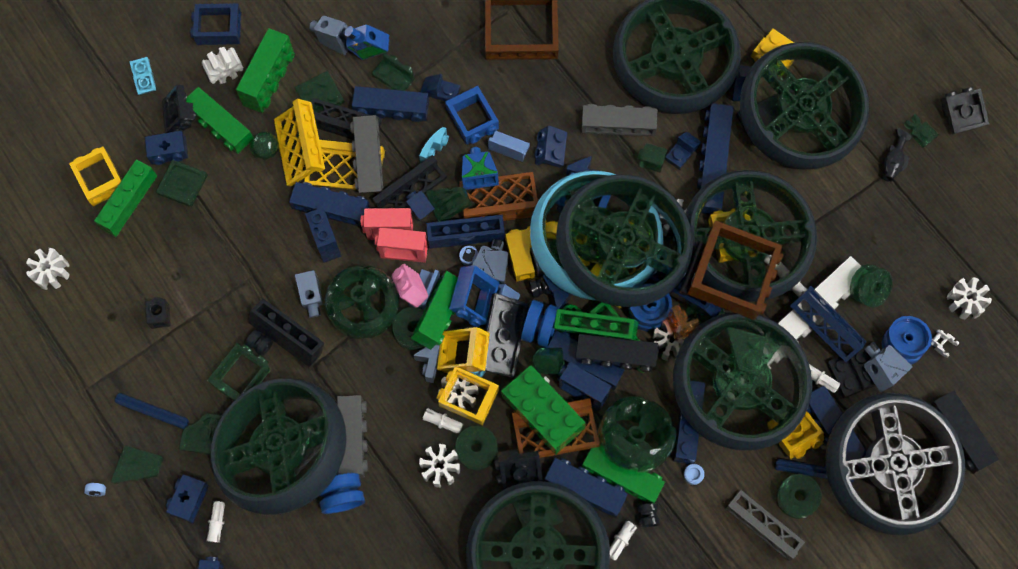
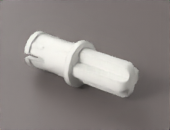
[809,364,840,393]
[423,408,463,433]
[207,501,225,543]
[610,521,637,560]

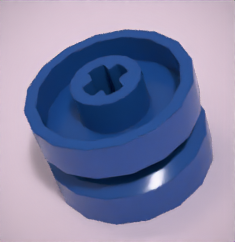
[627,283,672,332]
[521,300,560,348]
[882,316,932,365]
[319,473,365,514]

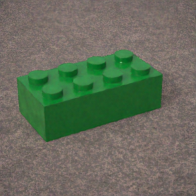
[236,28,294,113]
[501,365,585,455]

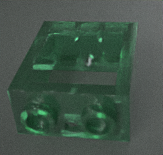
[207,343,271,403]

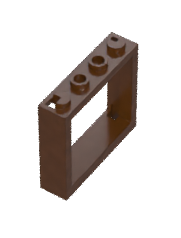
[485,0,559,60]
[687,220,783,320]

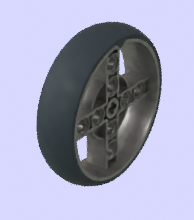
[825,393,965,535]

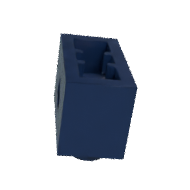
[145,131,188,165]
[166,475,209,523]

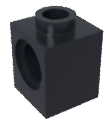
[145,297,171,329]

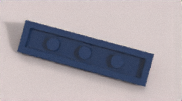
[791,286,866,362]

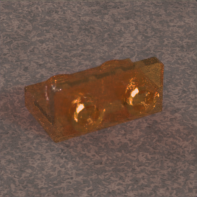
[666,305,699,340]

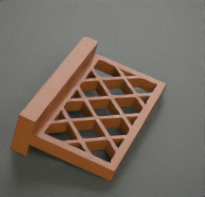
[459,172,538,221]
[512,399,600,458]

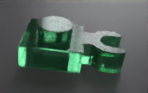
[904,114,939,148]

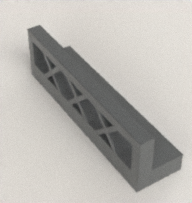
[726,490,805,562]

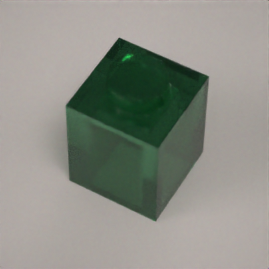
[637,143,667,173]
[533,348,565,374]

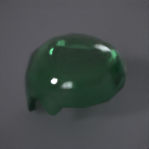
[250,132,279,160]

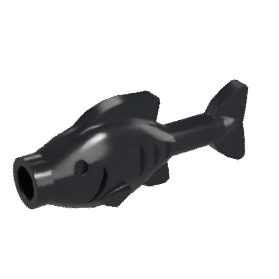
[883,127,913,182]

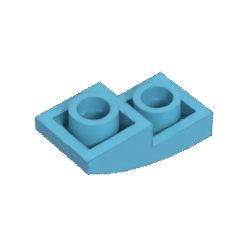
[130,57,156,95]
[419,127,449,163]

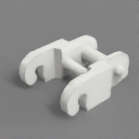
[931,330,959,358]

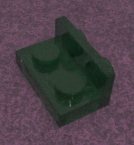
[372,53,415,91]

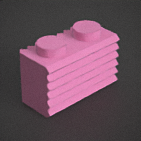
[391,264,428,308]

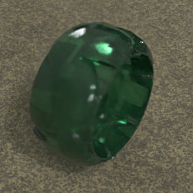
[325,265,400,339]
[598,396,676,473]

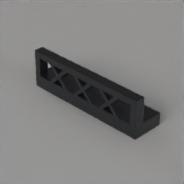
[311,98,382,140]
[372,155,447,209]

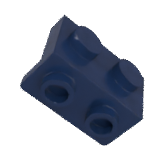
[535,125,567,168]

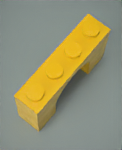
[505,217,591,282]

